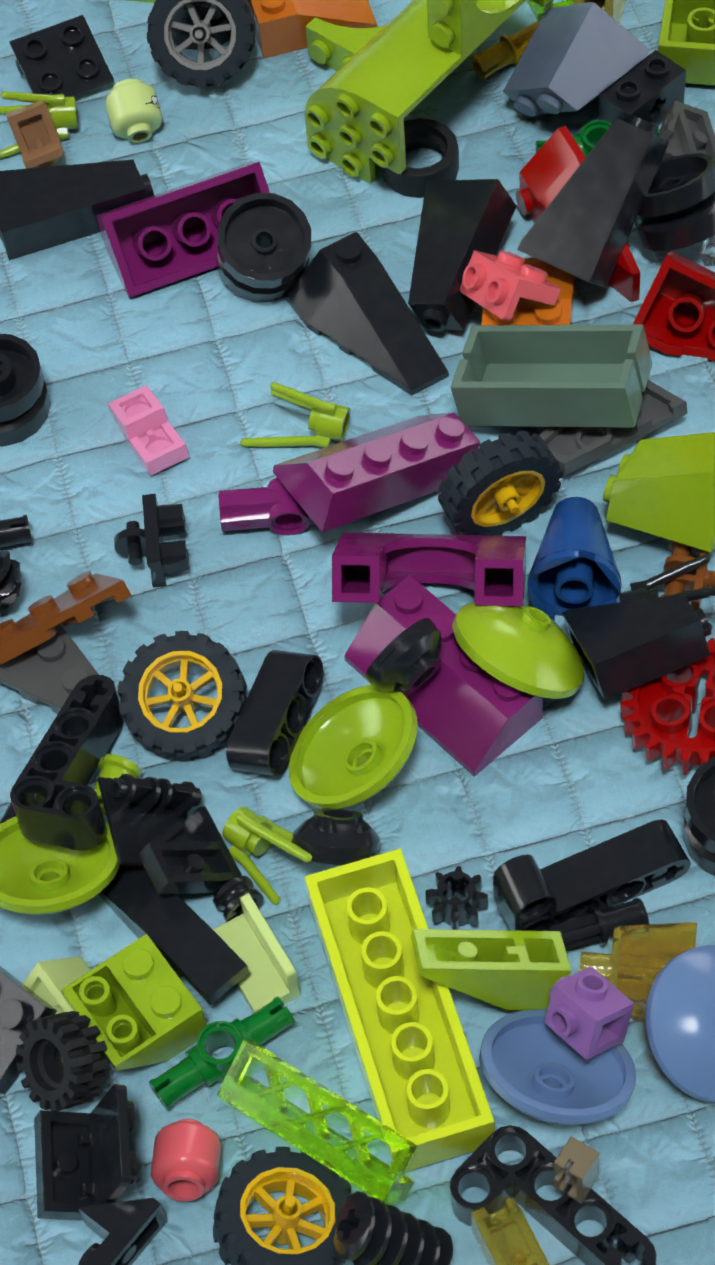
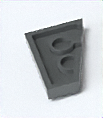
[539,380,688,476]

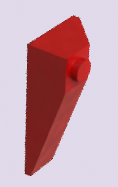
[516,126,641,303]
[632,251,715,360]

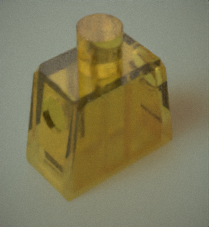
[579,922,697,1023]

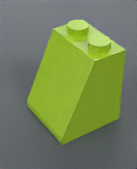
[603,432,715,553]

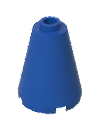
[527,497,622,620]

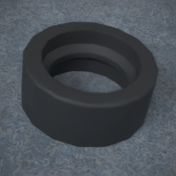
[381,118,459,198]

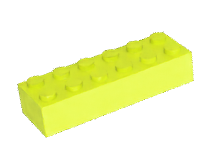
[304,848,495,1175]

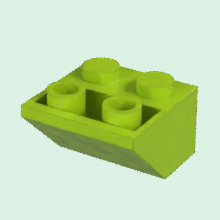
[61,934,207,1071]

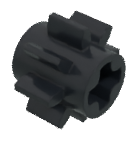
[425,866,488,930]

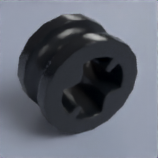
[213,876,263,922]

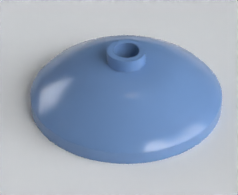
[645,945,715,1103]
[479,1009,636,1125]

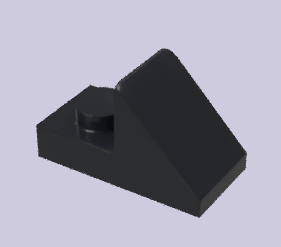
[78,1198,168,1265]

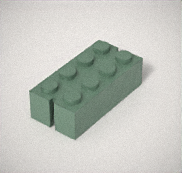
[450,325,652,427]

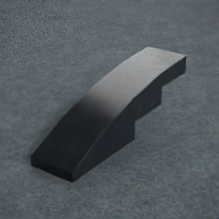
[98,865,249,1005]

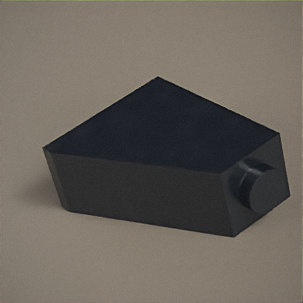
[562,594,712,700]

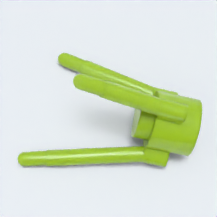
[0,91,78,159]
[240,382,351,448]
[222,807,312,905]

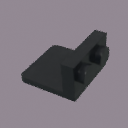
[34,1084,138,1220]

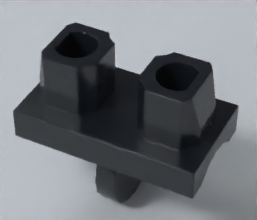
[114,493,189,588]

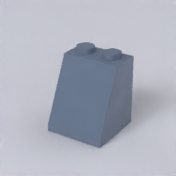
[503,2,650,116]

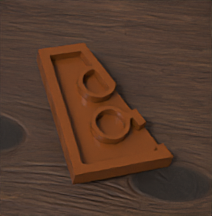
[0,572,132,665]

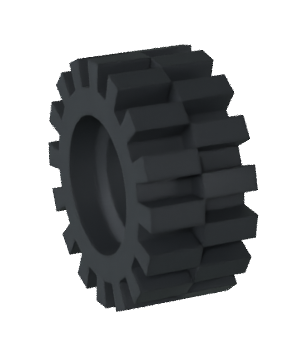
[16,1011,109,1111]

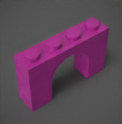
[332,532,526,606]

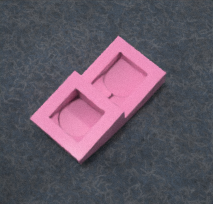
[108,385,190,476]

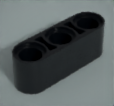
[226,650,324,776]

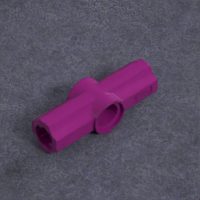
[218,478,356,535]

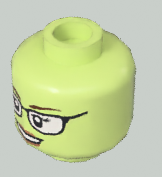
[105,78,163,143]

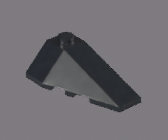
[286,231,449,396]

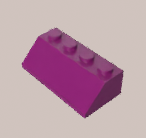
[95,162,270,298]
[272,412,480,532]
[344,575,543,777]

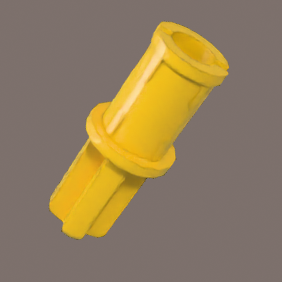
[471,21,540,80]

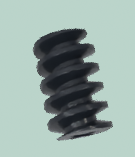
[333,1191,453,1265]

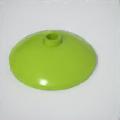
[452,602,585,699]
[289,685,418,809]
[0,816,120,915]

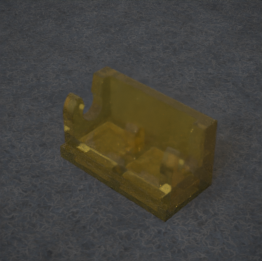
[471,1197,549,1265]

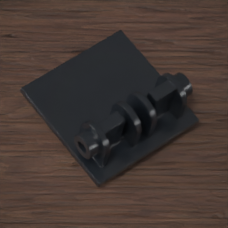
[9,15,114,97]
[97,774,202,867]

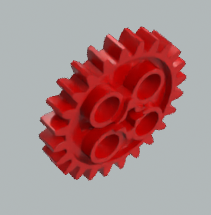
[620,638,715,775]

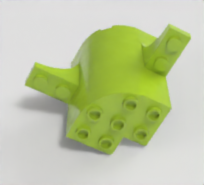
[304,0,551,184]

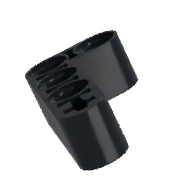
[10,675,124,851]
[493,819,691,931]
[450,1125,657,1265]

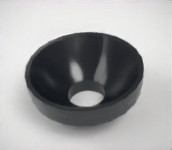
[365,618,441,694]
[291,808,381,865]

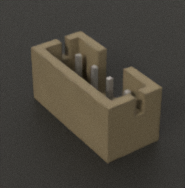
[554,1136,600,1204]

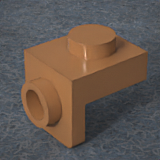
[6,99,64,169]

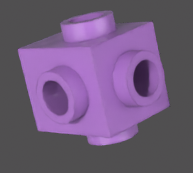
[544,966,635,1060]

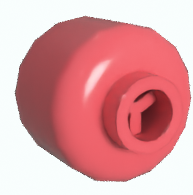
[151,1119,221,1202]

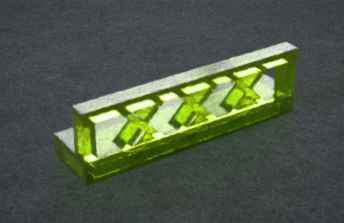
[217,1040,418,1203]

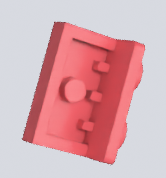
[460,250,561,321]

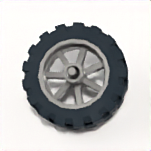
[147,0,256,88]

